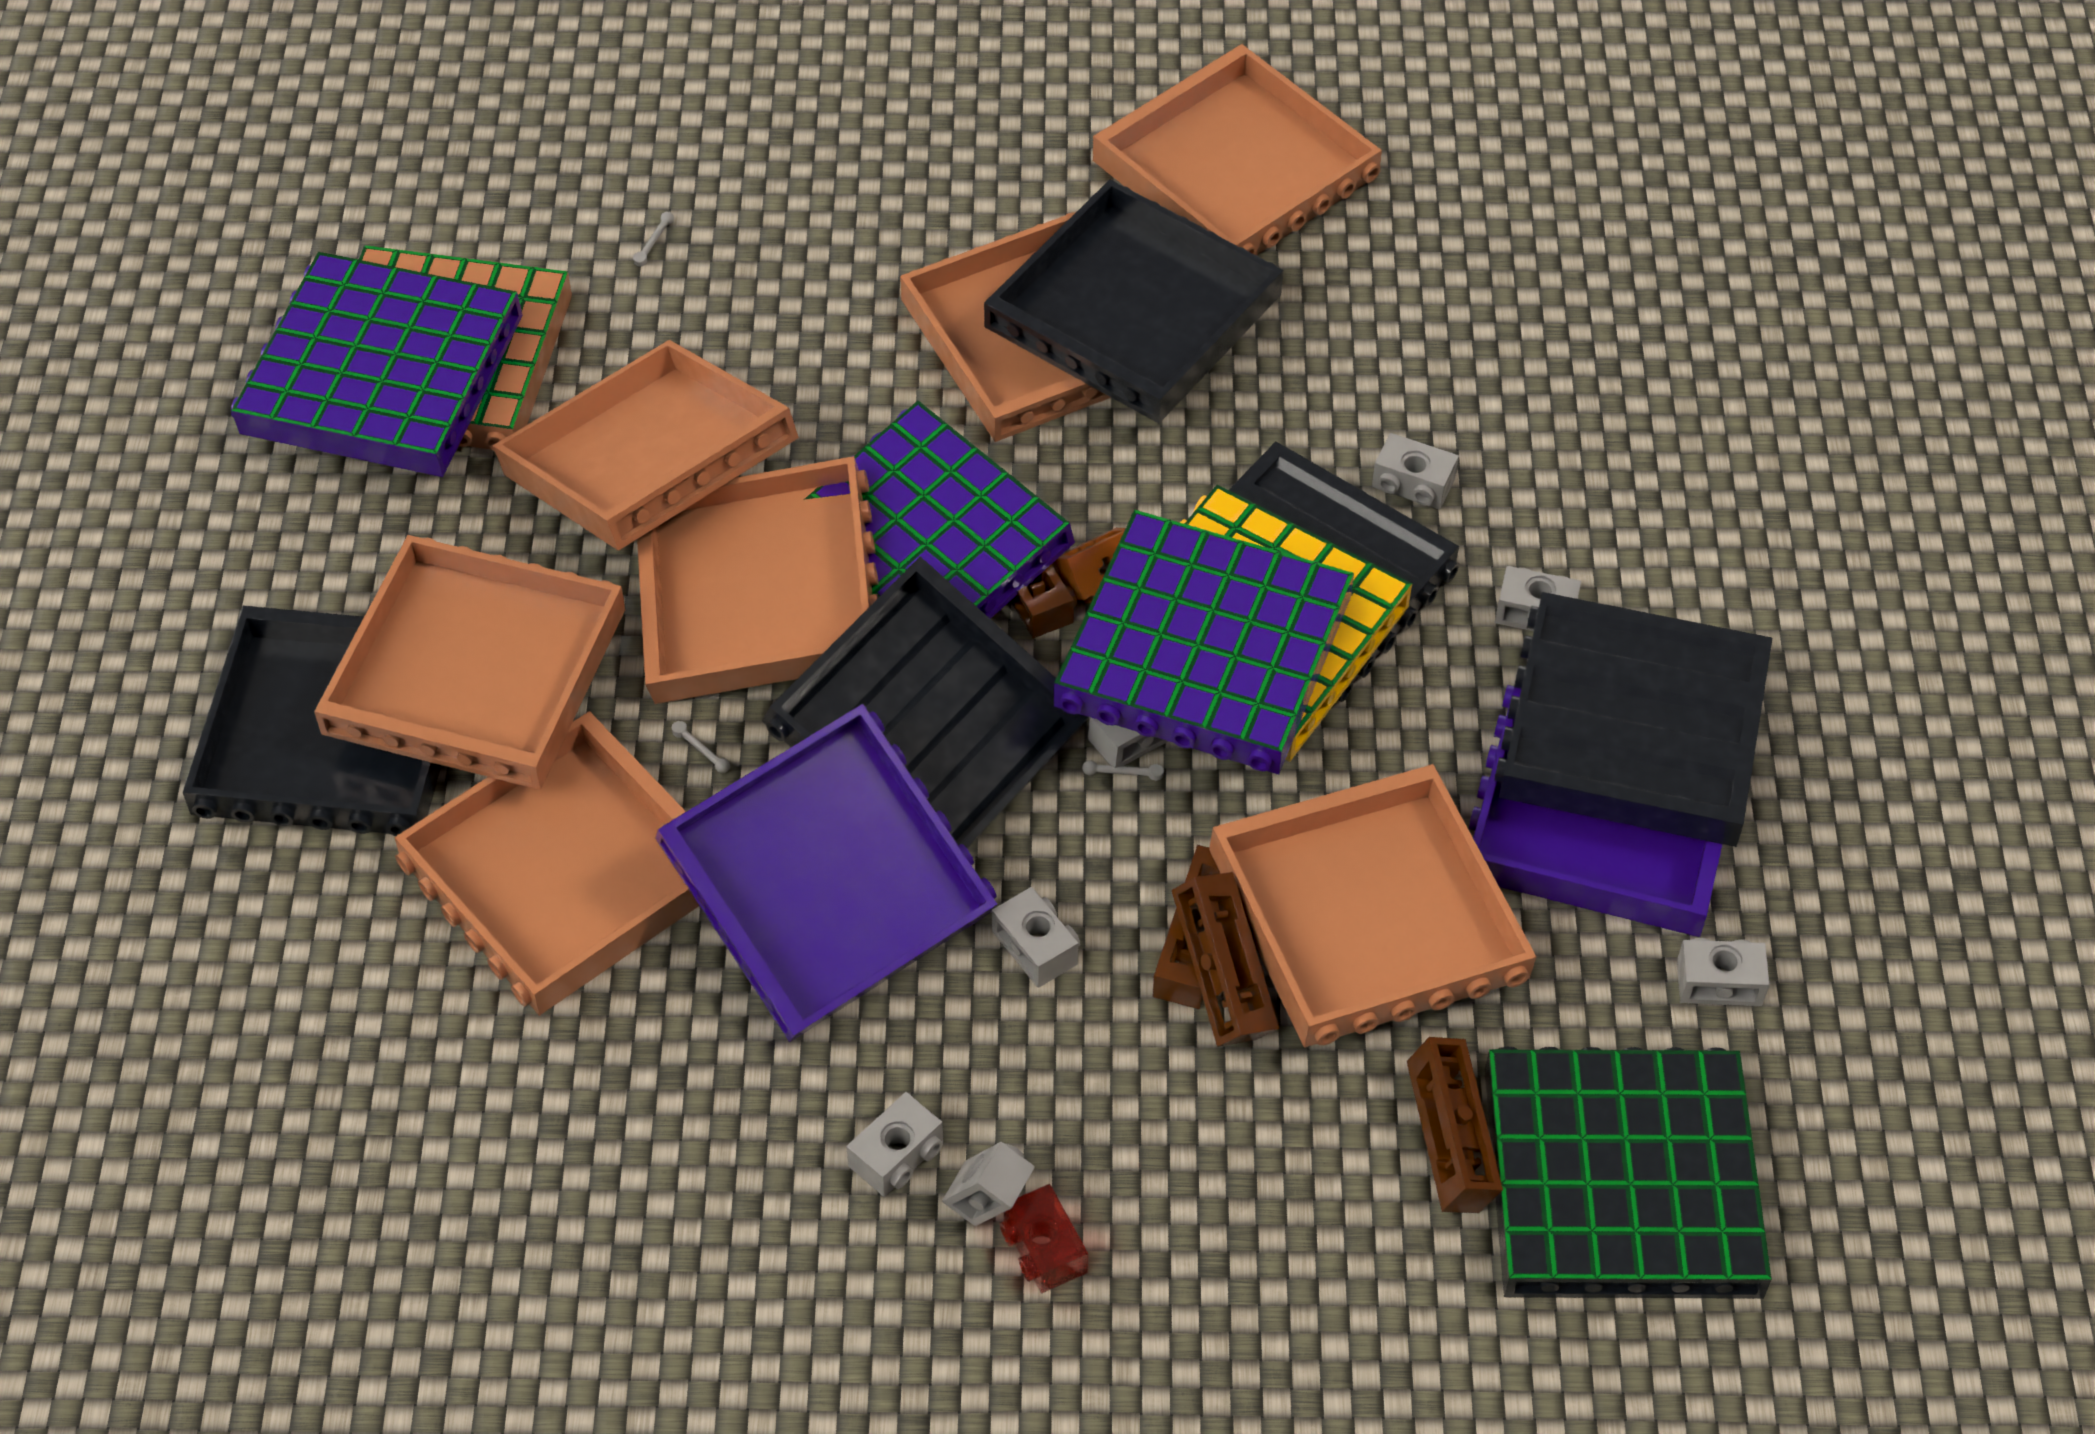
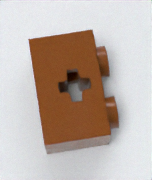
[1055,527,1125,603]

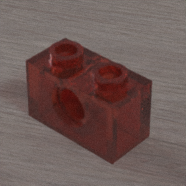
[1000,1184,1088,1294]

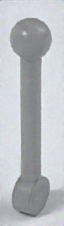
[633,212,674,267]
[671,721,730,773]
[1082,760,1164,781]

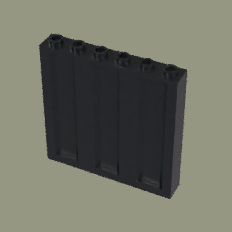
[1229,441,1460,706]
[762,556,1089,849]
[1494,592,1773,847]

